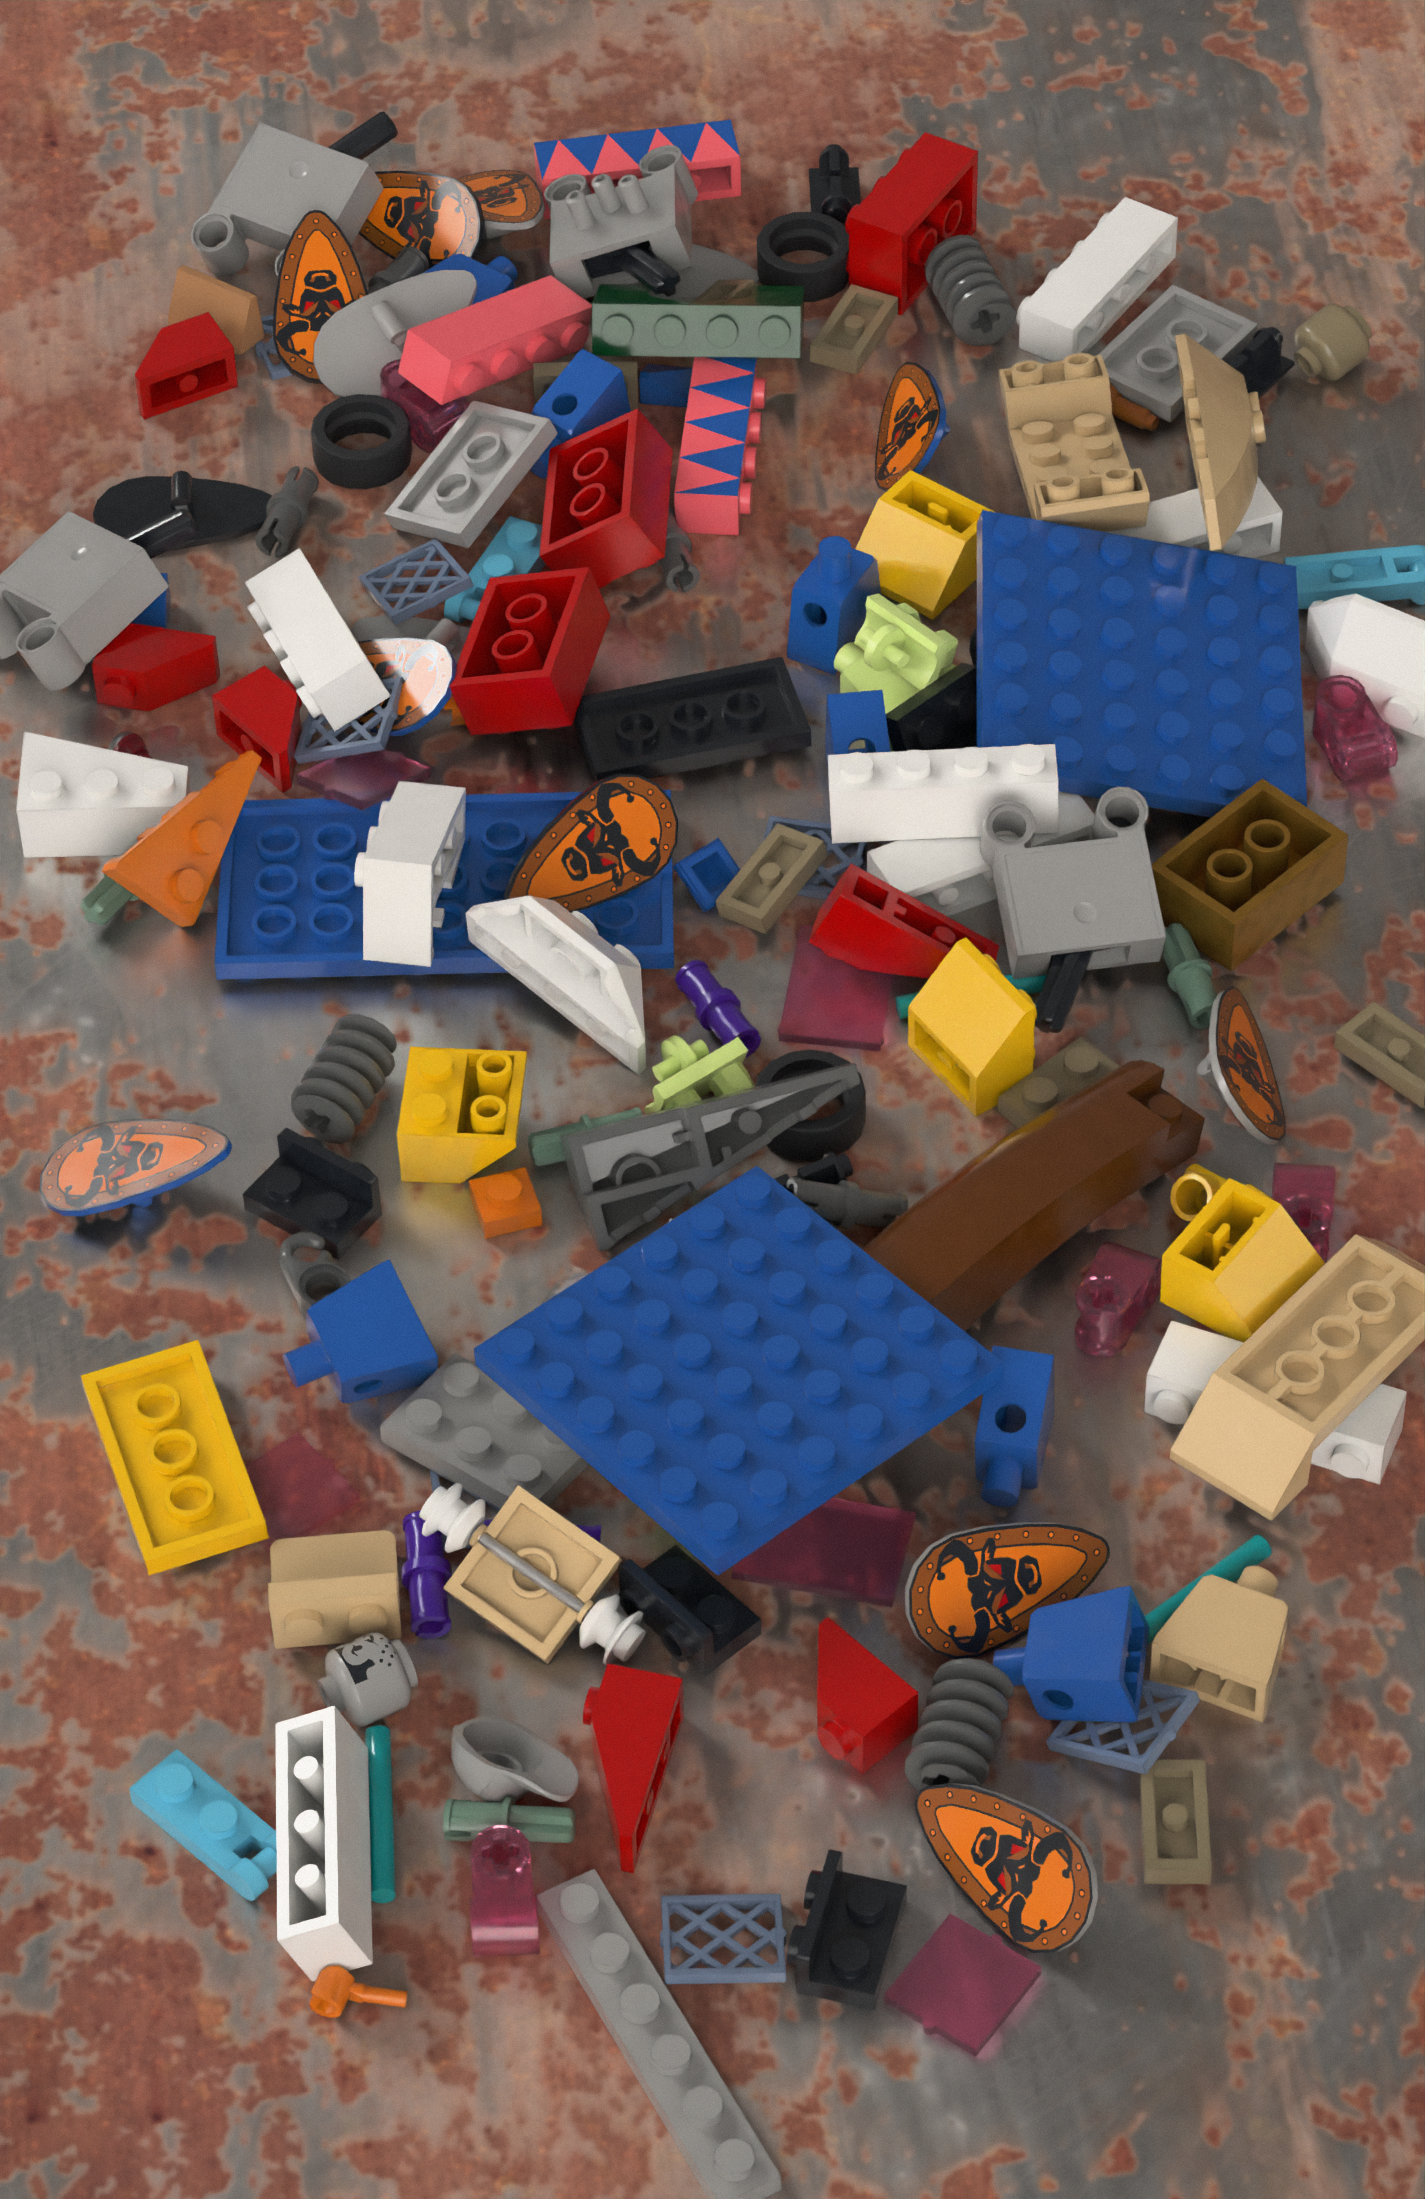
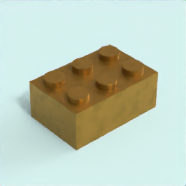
[1151,778,1349,971]

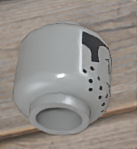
[317,1632,418,1727]

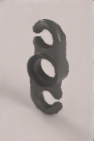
[278,1232,351,1318]

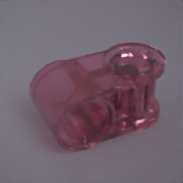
[380,359,470,453]
[1312,675,1398,781]
[1272,1163,1335,1263]
[1074,1240,1162,1357]
[470,1825,540,1958]

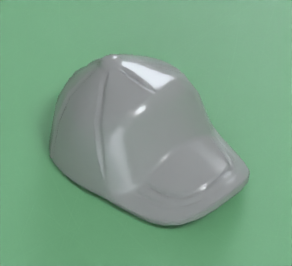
[451,1716,579,1802]

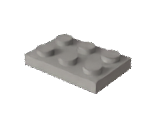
[1096,285,1258,422]
[384,400,558,548]
[380,1352,589,1509]

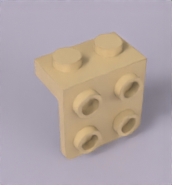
[268,1530,402,1649]

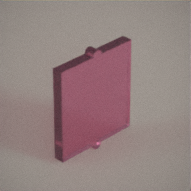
[297,749,431,810]
[245,1432,360,1554]
[884,1913,1042,2057]

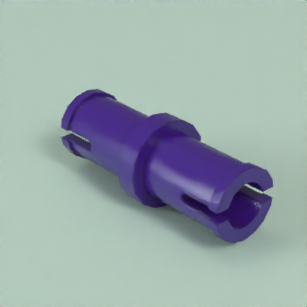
[675,960,761,1058]
[401,1510,452,1639]

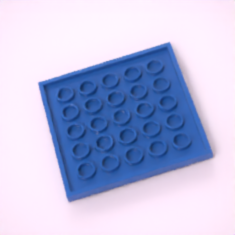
[977,510,1307,817]
[474,1165,1004,1576]

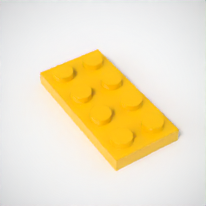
[81,1340,269,1576]

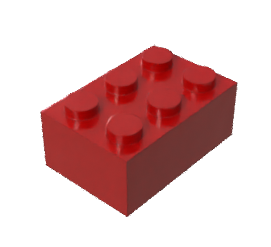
[845,132,978,316]
[539,408,673,588]
[449,567,611,736]

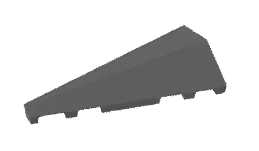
[560,1063,860,1251]

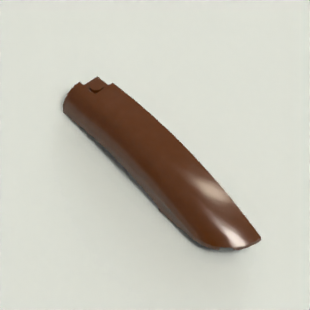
[862,1060,1205,1331]

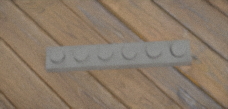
[535,1869,781,2199]

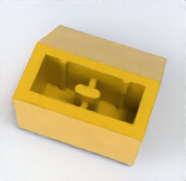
[855,470,995,620]
[908,937,1037,1117]
[397,1046,527,1184]
[1160,1178,1325,1342]

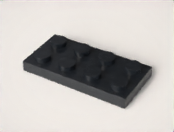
[574,657,812,782]

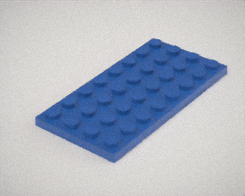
[214,790,674,980]

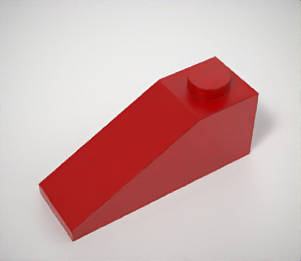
[809,863,1000,979]
[583,1663,684,1874]

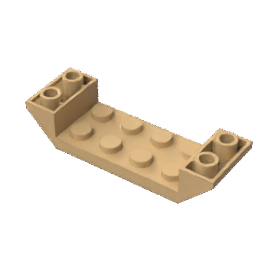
[999,353,1150,532]
[1170,1234,1425,1521]

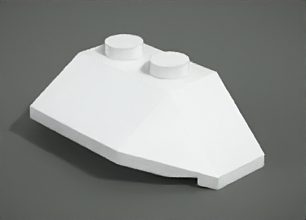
[1305,594,1425,738]
[466,896,647,1075]

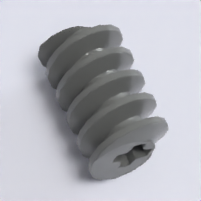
[925,235,1016,346]
[291,1014,397,1144]
[905,1658,1014,1791]

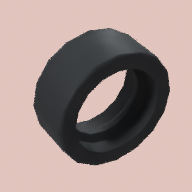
[757,212,849,302]
[311,394,412,489]
[755,1049,866,1162]

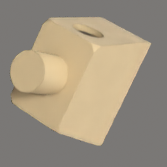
[1149,1566,1289,1723]

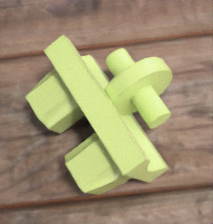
[854,593,958,690]
[644,1035,755,1114]

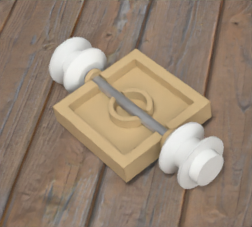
[419,1483,646,1665]

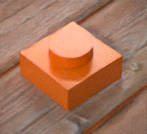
[468,1167,543,1239]

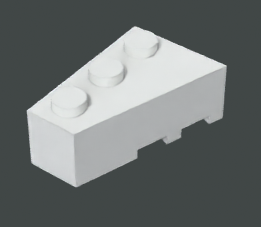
[16,732,191,858]
[354,781,466,967]

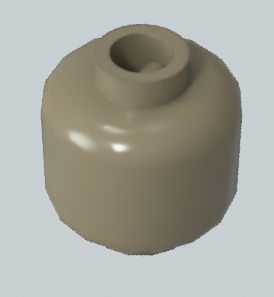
[1294,304,1372,381]

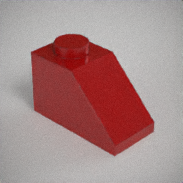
[135,312,238,420]
[92,623,220,712]
[212,665,302,793]
[817,1617,918,1774]

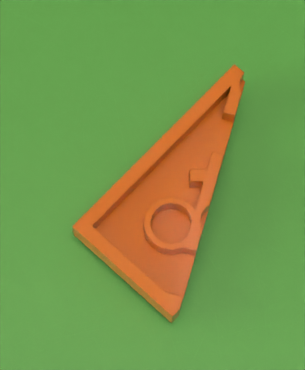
[101,750,262,927]

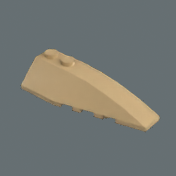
[1175,334,1266,551]

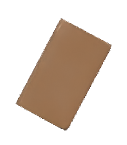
[168,265,265,355]

